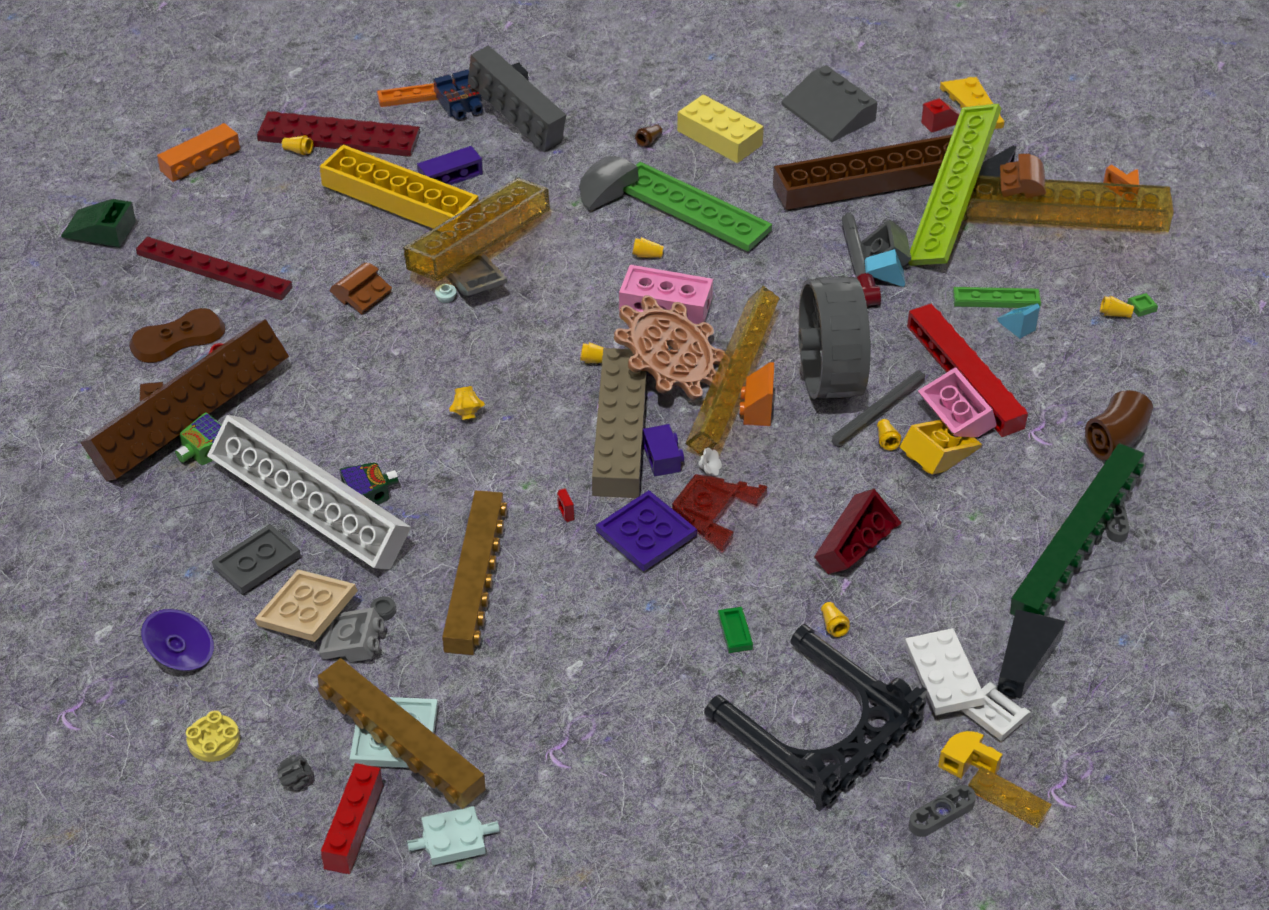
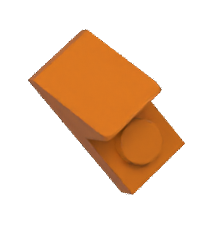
[1103,165,1139,203]

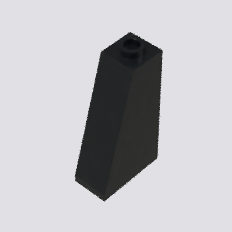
[997,609,1065,699]

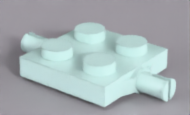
[407,806,500,866]

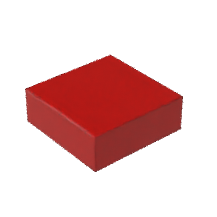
[557,488,574,522]

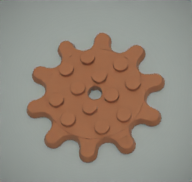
[614,295,728,400]

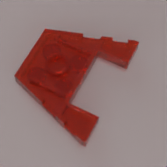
[672,474,768,552]

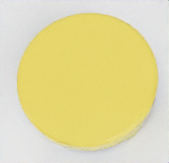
[186,711,240,762]

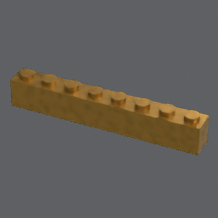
[442,490,507,655]
[317,658,486,809]

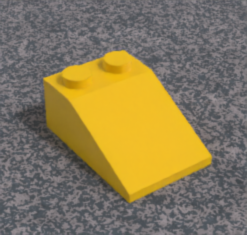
[899,420,982,474]

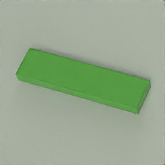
[953,287,1041,308]

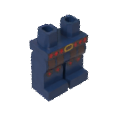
[433,69,483,120]

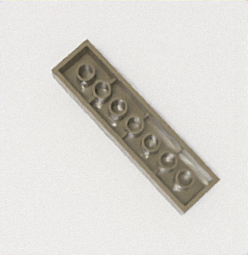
[592,348,647,498]

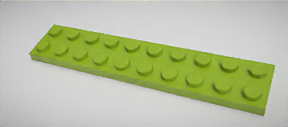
[908,103,1001,266]

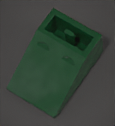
[61,199,136,247]

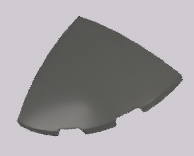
[579,156,639,211]

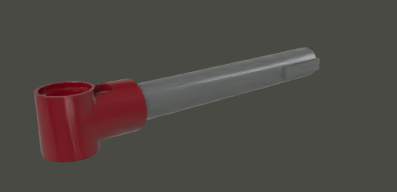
[841,213,881,306]

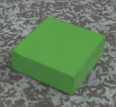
[1127,293,1158,317]

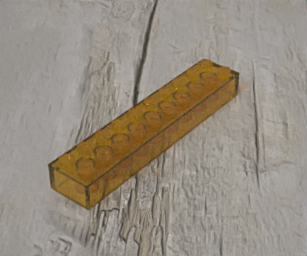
[963,176,1174,232]

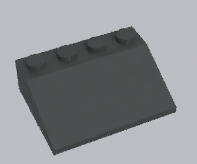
[781,65,878,142]

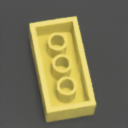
[677,95,764,163]

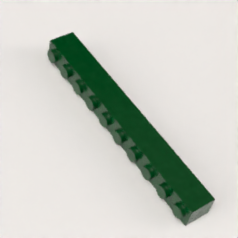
[1010,443,1146,616]

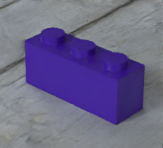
[417,146,483,185]

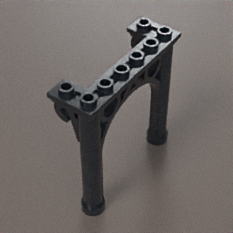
[704,624,927,812]

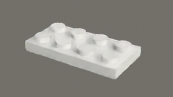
[905,628,985,715]

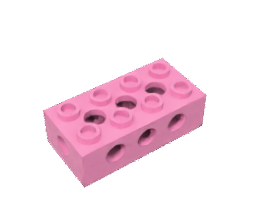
[619,265,713,324]

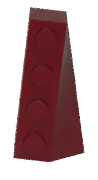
[814,488,902,574]

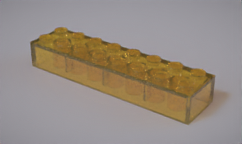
[403,177,550,281]

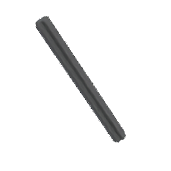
[831,370,925,447]

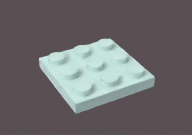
[350,697,438,768]

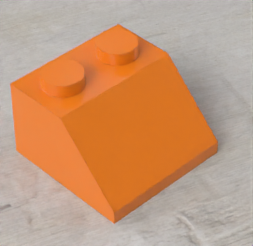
[739,362,775,426]

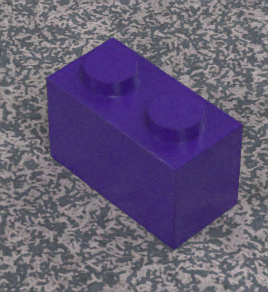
[643,424,684,477]

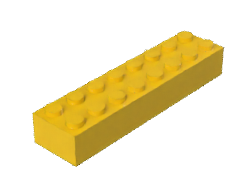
[319,145,480,237]

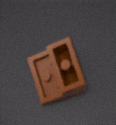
[1000,154,1046,198]
[330,262,392,315]

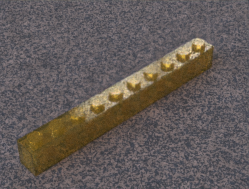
[685,286,780,456]

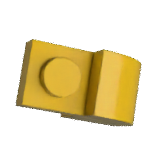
[938,731,1003,779]

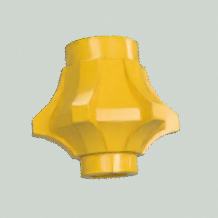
[449,386,485,420]

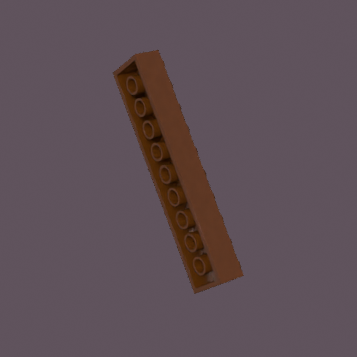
[773,134,952,210]
[80,319,290,481]

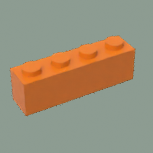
[157,123,240,182]

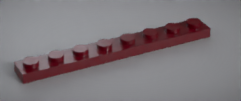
[136,236,293,301]

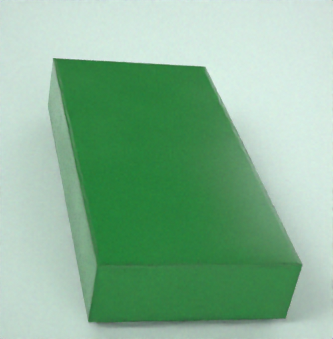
[718,607,753,653]

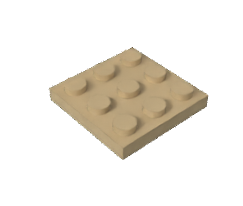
[255,569,358,642]

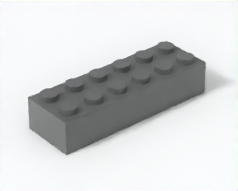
[468,45,566,152]

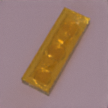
[968,766,1052,828]

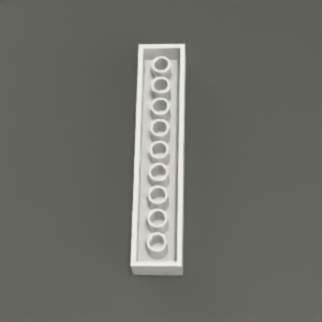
[207,415,411,570]

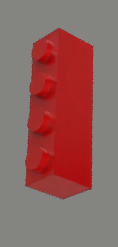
[321,763,383,875]

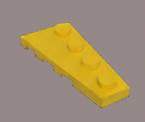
[940,77,1004,129]

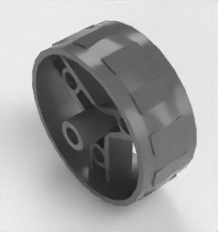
[798,276,871,400]

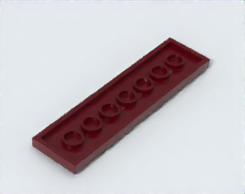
[257,111,420,157]

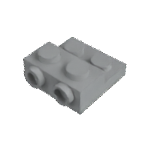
[319,607,384,662]

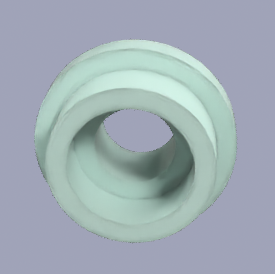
[435,284,457,303]

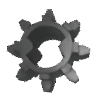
[276,755,312,790]

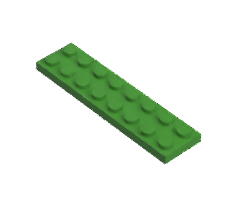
[623,162,772,252]

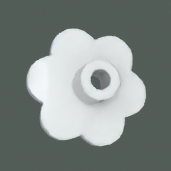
[699,448,722,476]

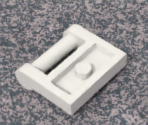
[962,682,1031,741]

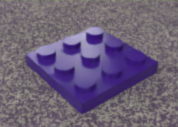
[596,490,697,571]

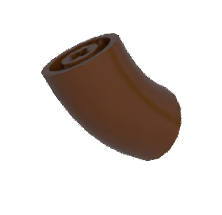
[1085,390,1153,460]

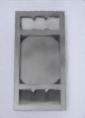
[435,242,508,296]

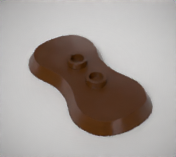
[129,308,225,363]

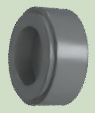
[370,596,396,621]

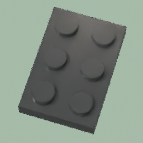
[212,524,301,594]

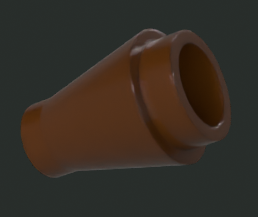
[635,124,662,147]

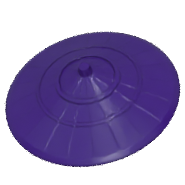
[141,609,214,671]

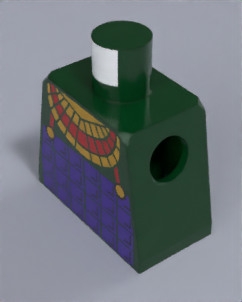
[339,462,399,505]

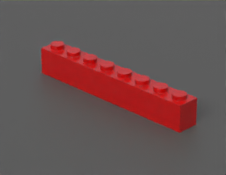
[907,303,1028,437]

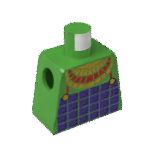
[175,413,222,465]

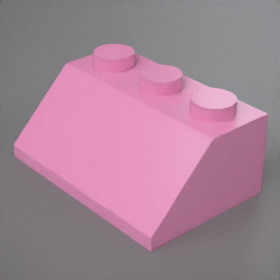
[918,367,997,437]

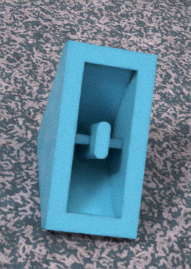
[864,249,905,287]
[997,304,1040,339]

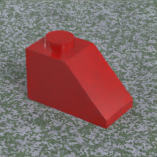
[921,98,960,133]

